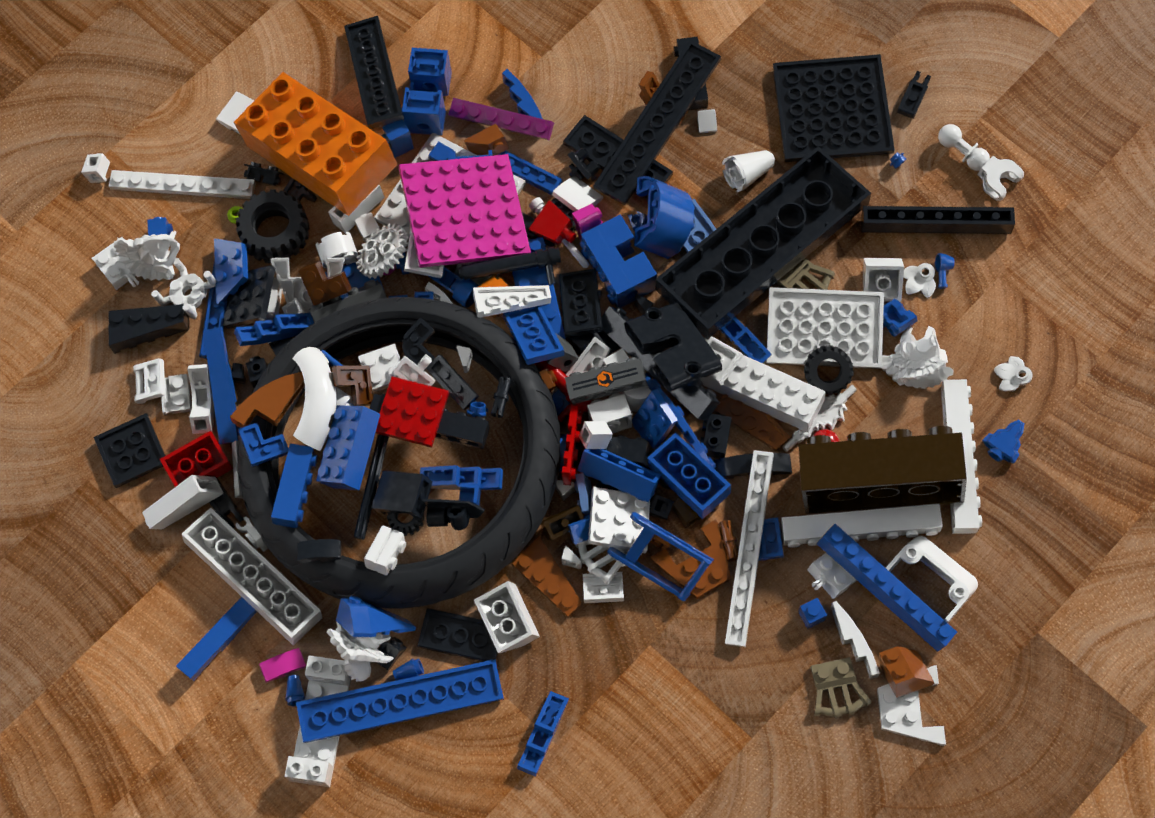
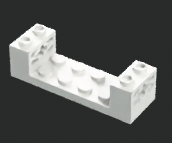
[284,656,351,787]

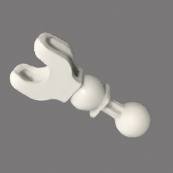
[938,124,1024,201]

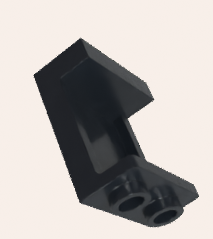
[372,471,433,519]

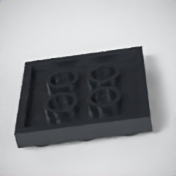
[223,265,276,329]
[93,413,166,488]

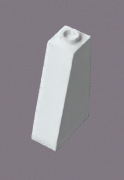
[142,475,223,530]

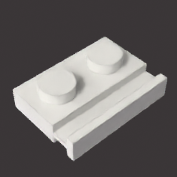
[161,374,191,415]
[583,572,624,603]

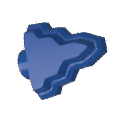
[982,420,1025,464]

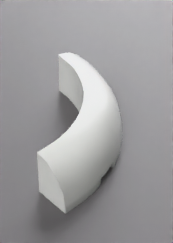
[292,347,336,451]

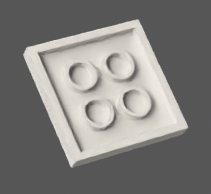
[588,487,650,553]

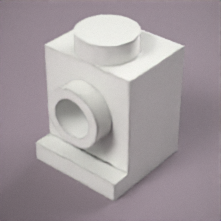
[81,153,110,183]

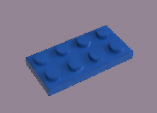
[503,306,564,365]

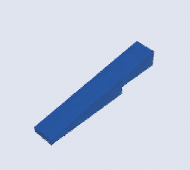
[203,327,240,444]
[176,597,257,681]

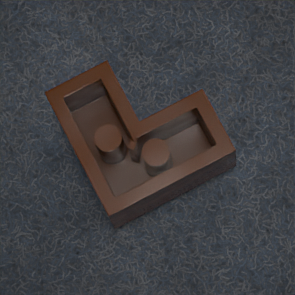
[298,261,352,306]

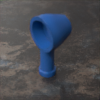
[935,253,955,289]

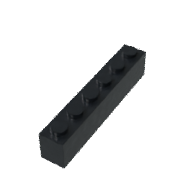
[370,393,490,449]

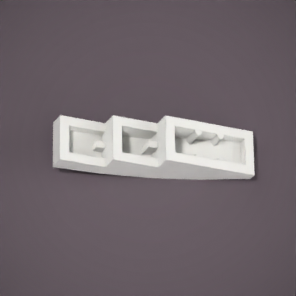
[831,601,880,679]

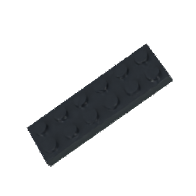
[563,115,673,199]

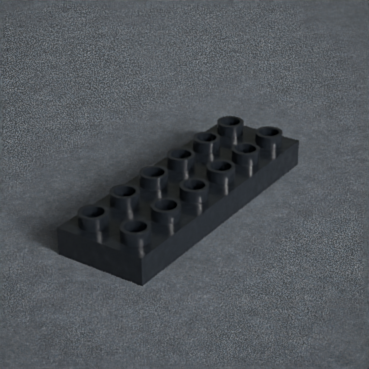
[655,146,871,339]

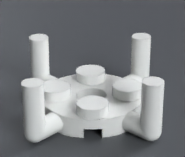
[151,258,216,319]

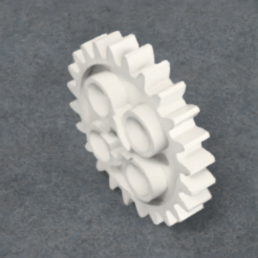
[356,223,409,279]

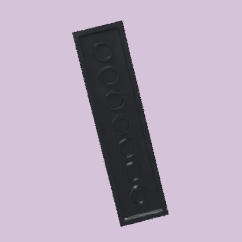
[344,15,404,129]

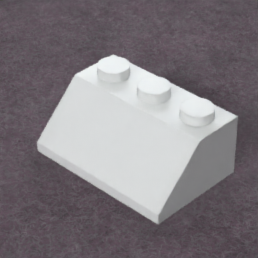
[474,581,540,653]

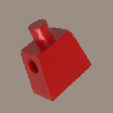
[529,200,577,245]

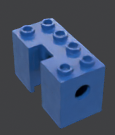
[402,47,452,136]
[580,214,657,308]

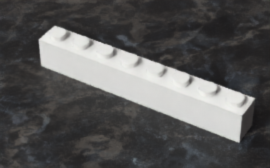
[941,379,982,534]
[780,504,943,548]

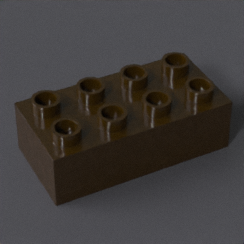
[798,426,967,514]

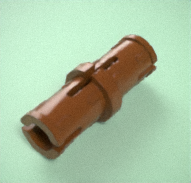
[718,520,738,562]

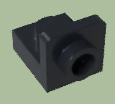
[377,637,407,670]

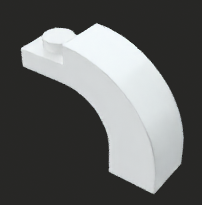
[187,364,215,434]

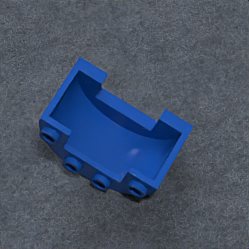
[634,176,695,259]

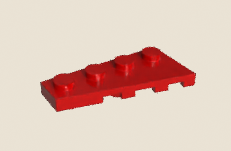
[562,405,582,486]

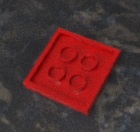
[375,376,449,448]

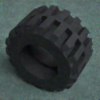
[804,345,854,395]

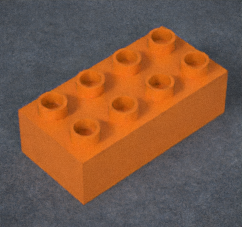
[233,72,398,216]

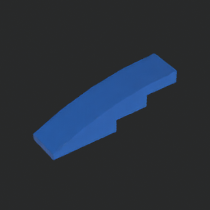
[502,69,543,119]
[234,313,314,346]
[719,317,772,363]
[420,465,503,490]
[517,691,569,777]

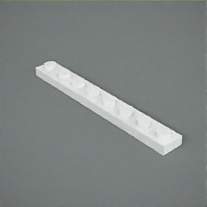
[109,170,256,199]

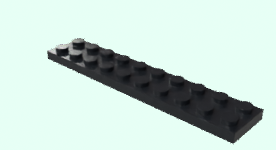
[593,40,721,205]

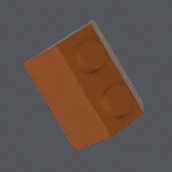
[879,646,934,698]

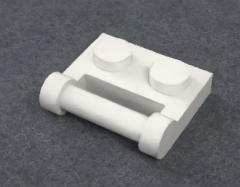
[133,358,165,404]

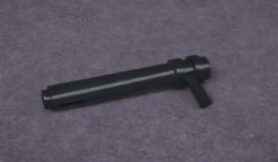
[458,247,561,286]

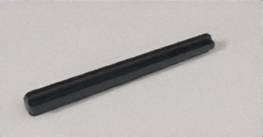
[354,434,389,540]

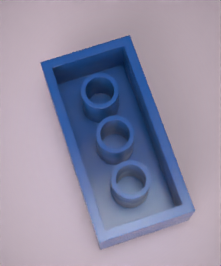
[316,405,380,490]
[647,432,731,519]

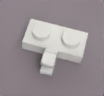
[392,354,435,386]
[235,516,268,552]

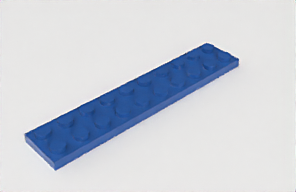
[296,659,504,743]

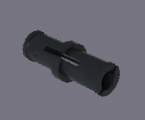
[491,377,512,418]

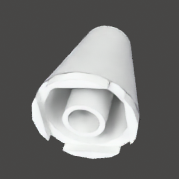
[722,150,775,192]

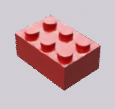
[160,431,233,487]

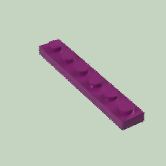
[448,98,554,140]

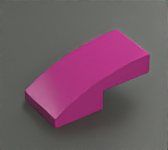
[259,648,306,683]

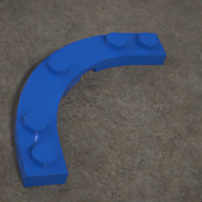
[645,373,716,468]

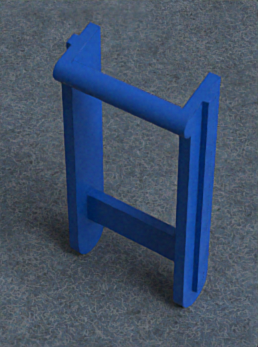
[607,512,714,601]

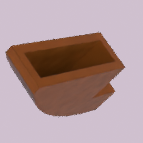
[230,372,305,428]

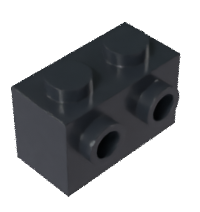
[700,414,732,459]

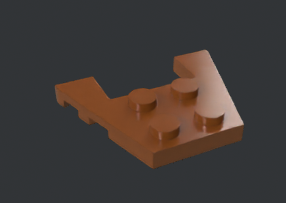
[650,519,731,599]

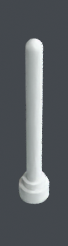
[529,197,589,268]

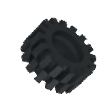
[387,512,425,536]

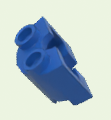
[883,299,918,337]

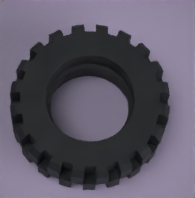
[236,190,310,263]

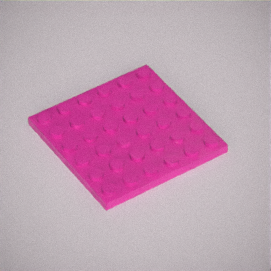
[399,154,531,268]

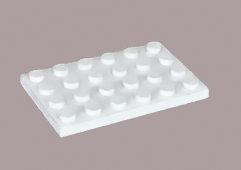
[766,287,884,369]

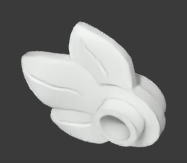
[903,263,936,298]
[994,356,1033,391]

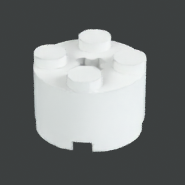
[315,232,358,268]

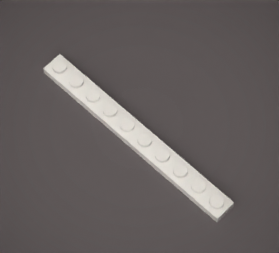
[725,450,774,647]

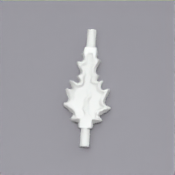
[782,385,857,452]

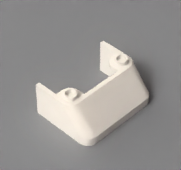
[886,536,978,623]

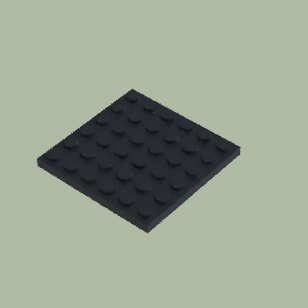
[773,54,895,162]

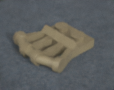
[776,258,835,290]
[810,657,872,719]

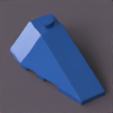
[336,596,416,637]

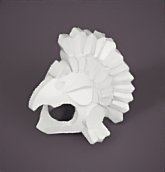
[114,231,180,281]
[882,326,954,389]
[327,622,394,682]

